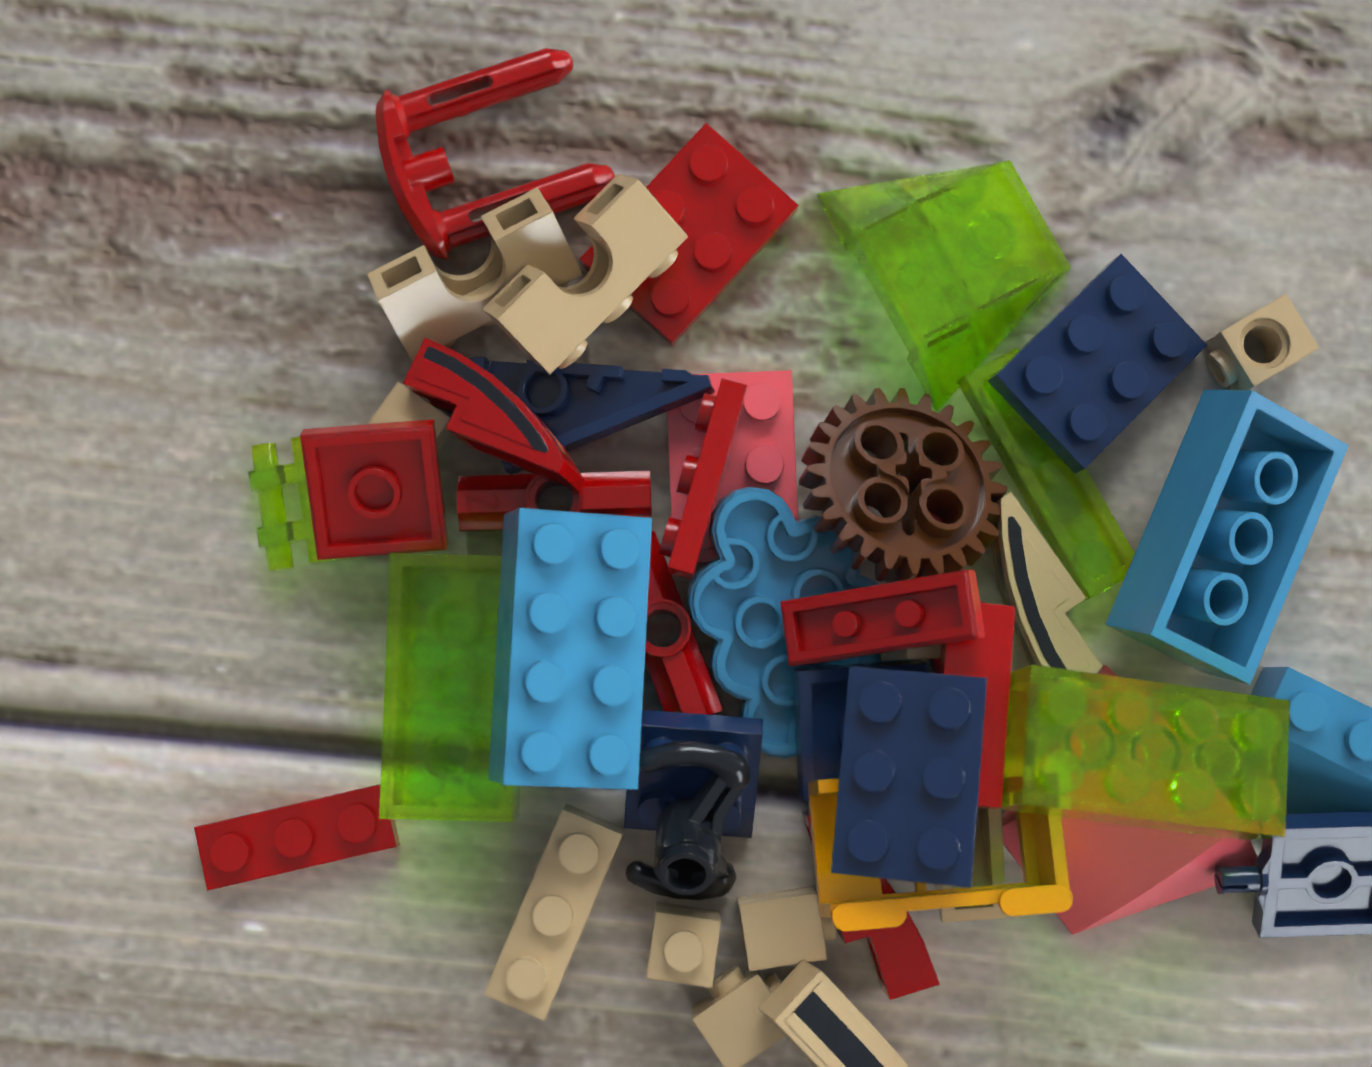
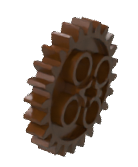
[799,388,1007,582]

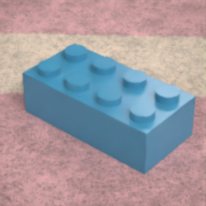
[1105,390,1349,685]
[488,508,652,790]

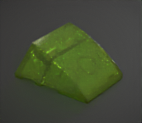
[817,160,1071,412]

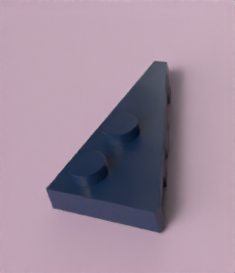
[469,356,715,475]

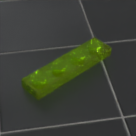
[957,347,1135,601]

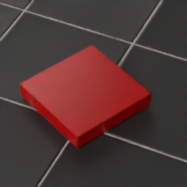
[300,419,449,560]

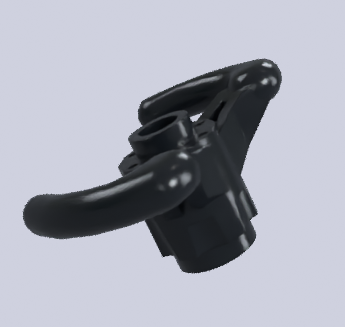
[625,741,750,900]

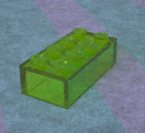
[379,553,520,822]
[1000,665,1290,840]

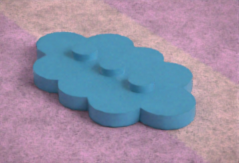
[686,486,905,758]

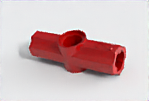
[456,471,652,532]
[645,531,723,715]

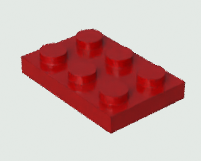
[580,123,799,347]

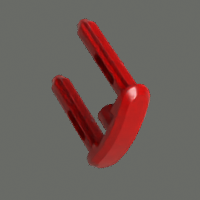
[376,48,615,261]

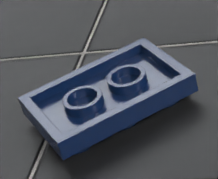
[988,254,1207,474]
[831,666,987,888]

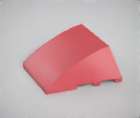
[1002,665,1257,935]

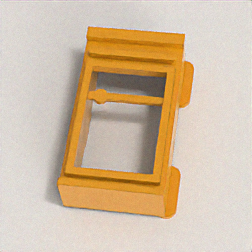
[808,761,1073,931]

